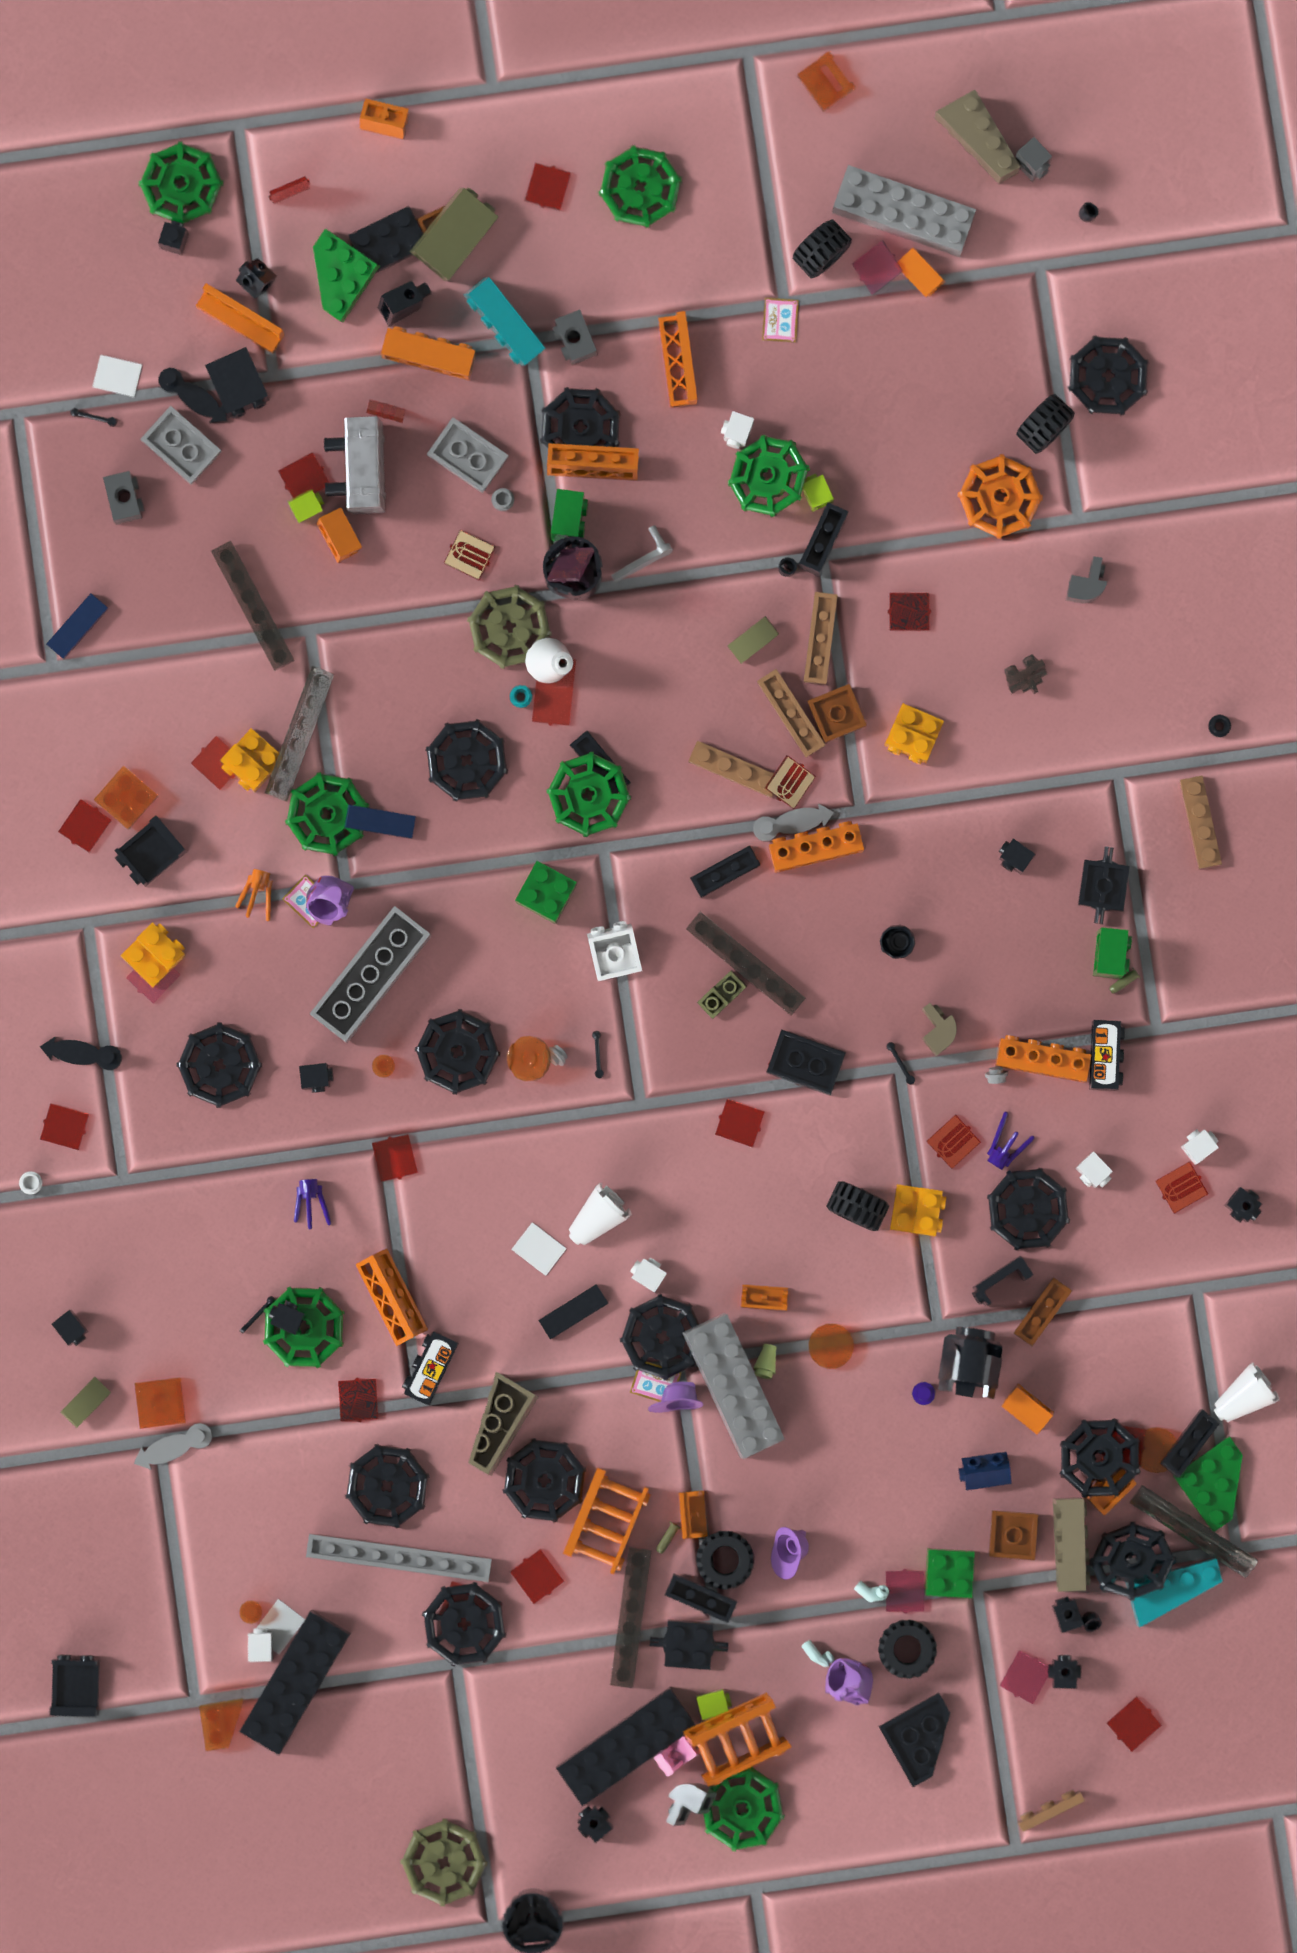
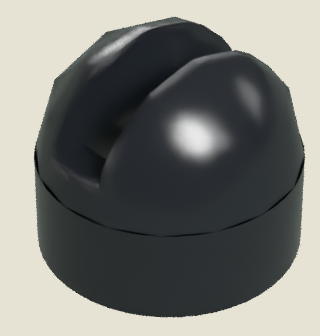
[1078,202,1099,222]
[778,557,797,577]
[1082,1611,1102,1632]

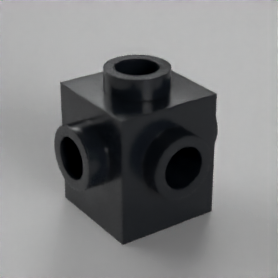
[236,258,277,299]
[1224,1187,1262,1223]
[1048,1655,1081,1689]
[577,1805,613,1844]

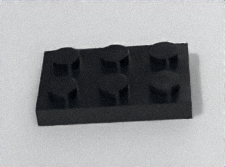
[348,206,423,273]

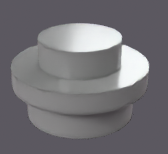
[491,488,514,511]
[547,1045,568,1066]
[985,1067,1008,1084]

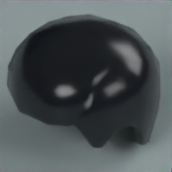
[880,924,916,959]

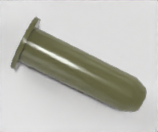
[1109,968,1141,994]
[656,1521,682,1554]

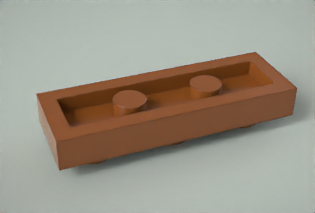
[1013,1277,1072,1347]

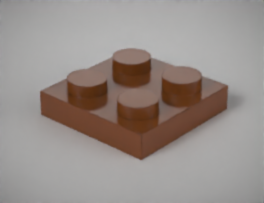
[807,684,867,743]
[988,1510,1038,1560]

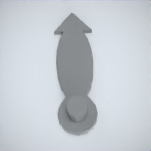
[753,804,834,842]
[134,1423,212,1470]

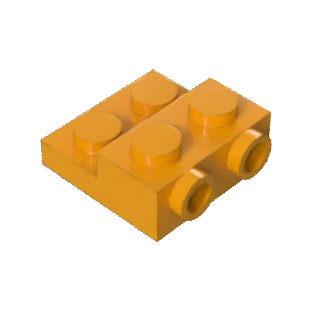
[884,703,944,764]
[220,728,285,792]
[120,922,185,988]
[890,1184,946,1237]

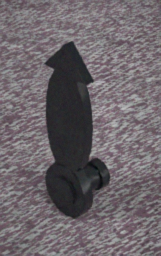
[158,368,227,423]
[40,1036,122,1070]

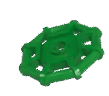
[138,141,223,224]
[598,145,683,228]
[728,434,810,517]
[546,751,631,837]
[285,772,370,856]
[263,1286,345,1368]
[703,1766,785,1852]

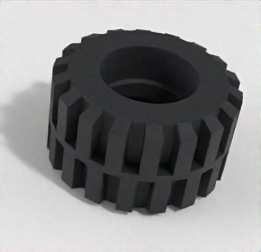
[792,219,852,279]
[1016,394,1075,454]
[826,1181,890,1231]
[696,1531,754,1590]
[878,1619,937,1679]

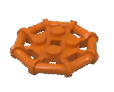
[958,454,1043,539]

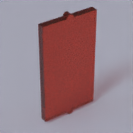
[532,659,576,726]

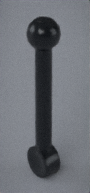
[70,408,117,427]
[592,1031,604,1078]
[886,1042,915,1085]
[239,1296,275,1334]

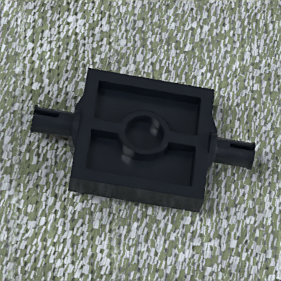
[1078,847,1130,925]
[650,1619,728,1670]

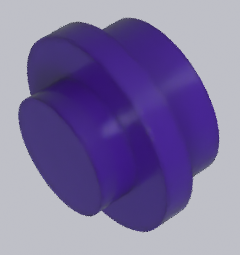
[912,1382,935,1405]

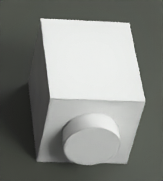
[248,1628,273,1662]

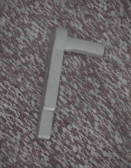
[611,525,673,582]

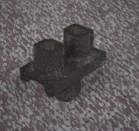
[1004,654,1047,694]

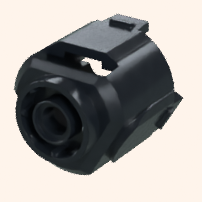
[543,536,603,601]
[938,1327,1003,1399]
[502,1889,564,1953]

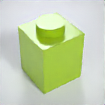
[803,474,834,512]
[287,489,324,523]
[696,1689,732,1720]

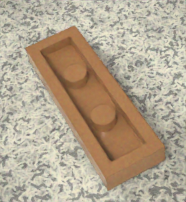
[1017,1790,1084,1832]

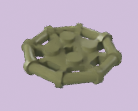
[467,585,552,669]
[400,1819,487,1907]

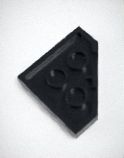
[879,1692,950,1787]

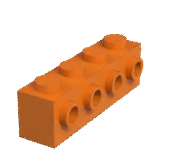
[381,326,476,380]
[769,821,864,873]
[995,1035,1091,1083]

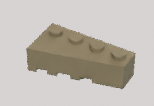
[935,90,1020,184]
[1052,1497,1090,1592]

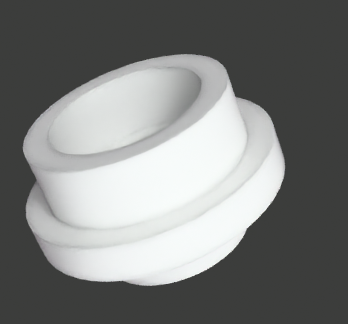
[19,1171,42,1194]

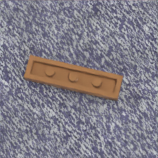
[804,592,837,685]
[757,669,825,758]
[688,741,776,798]
[1179,775,1222,869]

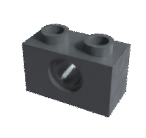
[1015,137,1052,182]
[553,310,597,365]
[103,471,145,524]

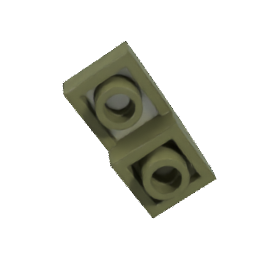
[727,616,779,663]
[697,970,748,1019]
[60,1377,111,1428]

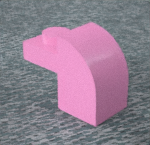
[654,1735,700,1777]

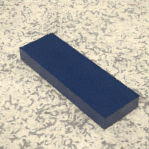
[46,593,108,660]
[344,805,416,839]

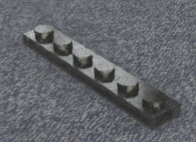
[211,541,295,671]
[265,666,334,802]
[686,912,806,1016]
[1129,1485,1259,1578]
[610,1547,651,1688]

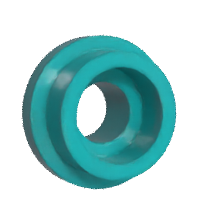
[510,685,532,708]

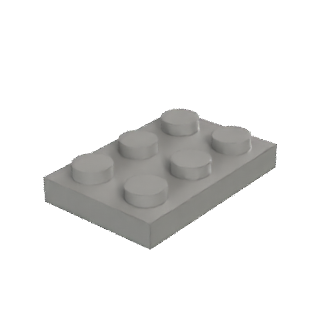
[141,406,222,485]
[427,417,509,493]

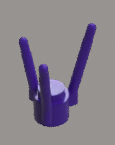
[987,1112,1035,1170]
[294,1179,331,1230]

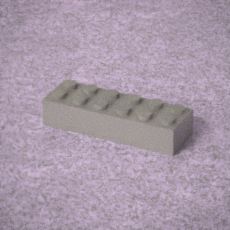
[832,165,976,257]
[310,906,431,1043]
[683,1313,785,1459]

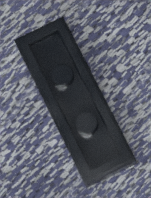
[570,731,631,794]
[690,845,761,898]
[538,1284,609,1340]
[1160,1409,1220,1478]

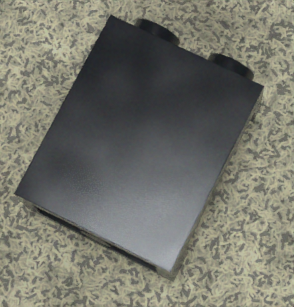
[205,347,270,419]
[114,815,187,887]
[972,1256,1034,1306]
[50,1655,100,1717]

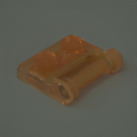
[797,51,856,112]

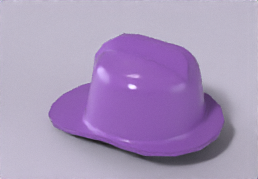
[648,1382,704,1413]
[771,1527,809,1579]

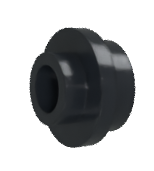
[1208,715,1231,738]

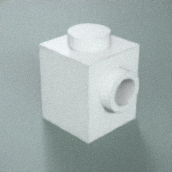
[721,411,754,449]
[1181,1129,1219,1165]
[1076,1152,1113,1188]
[630,1257,667,1293]

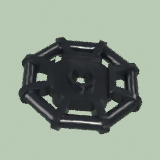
[1068,335,1149,416]
[540,387,621,448]
[425,719,508,802]
[414,1009,501,1095]
[176,1022,262,1108]
[987,1167,1070,1251]
[620,1294,700,1381]
[1059,1418,1141,1498]
[502,1438,587,1523]
[345,1443,430,1529]
[1089,1522,1176,1601]
[422,1582,507,1667]

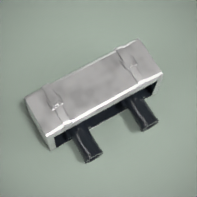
[324,416,386,514]

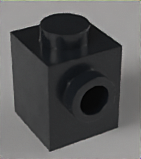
[158,221,189,255]
[998,839,1035,874]
[299,1063,334,1093]
[268,1301,306,1335]
[52,1310,89,1346]
[1052,1596,1084,1633]

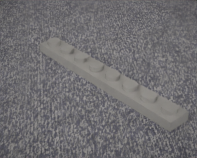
[306,1534,492,1582]

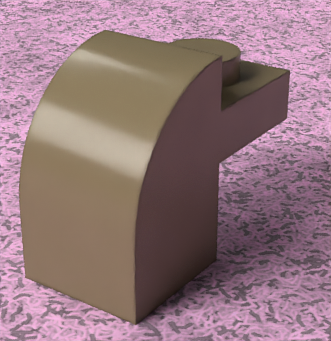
[922,1003,956,1056]

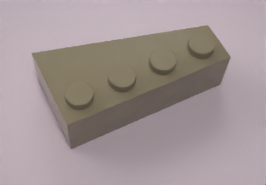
[468,1372,538,1476]

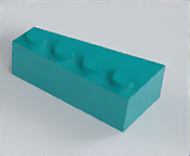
[463,277,546,366]
[1125,1558,1223,1628]

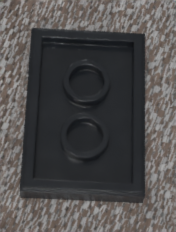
[766,1029,846,1096]

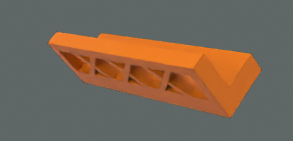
[196,283,285,354]
[658,311,697,407]
[547,443,639,480]
[355,1249,428,1346]

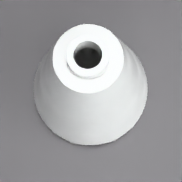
[525,638,573,683]
[569,1182,632,1245]
[1214,1362,1280,1422]

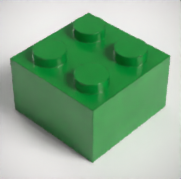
[551,489,588,541]
[515,861,577,924]
[1093,927,1132,979]
[925,1548,975,1598]

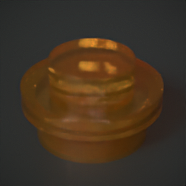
[372,1055,395,1078]
[239,1600,262,1624]

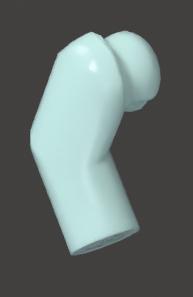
[854,1581,889,1602]
[801,1640,835,1667]

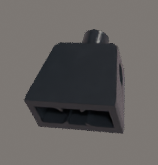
[378,281,431,327]

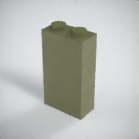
[410,187,498,281]

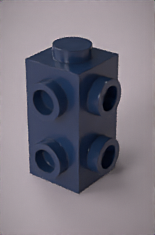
[958,1452,1012,1491]

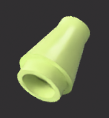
[753,1344,777,1379]

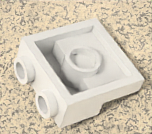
[587,921,642,981]

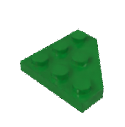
[313,228,380,323]
[1173,1436,1243,1533]

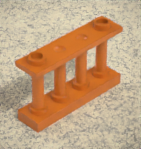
[563,1468,651,1574]
[683,1692,792,1787]

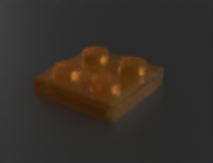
[93,766,158,830]
[134,1377,186,1429]

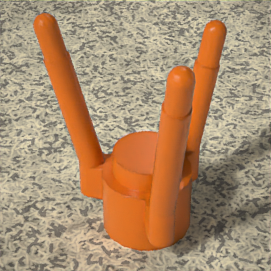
[235,869,273,921]

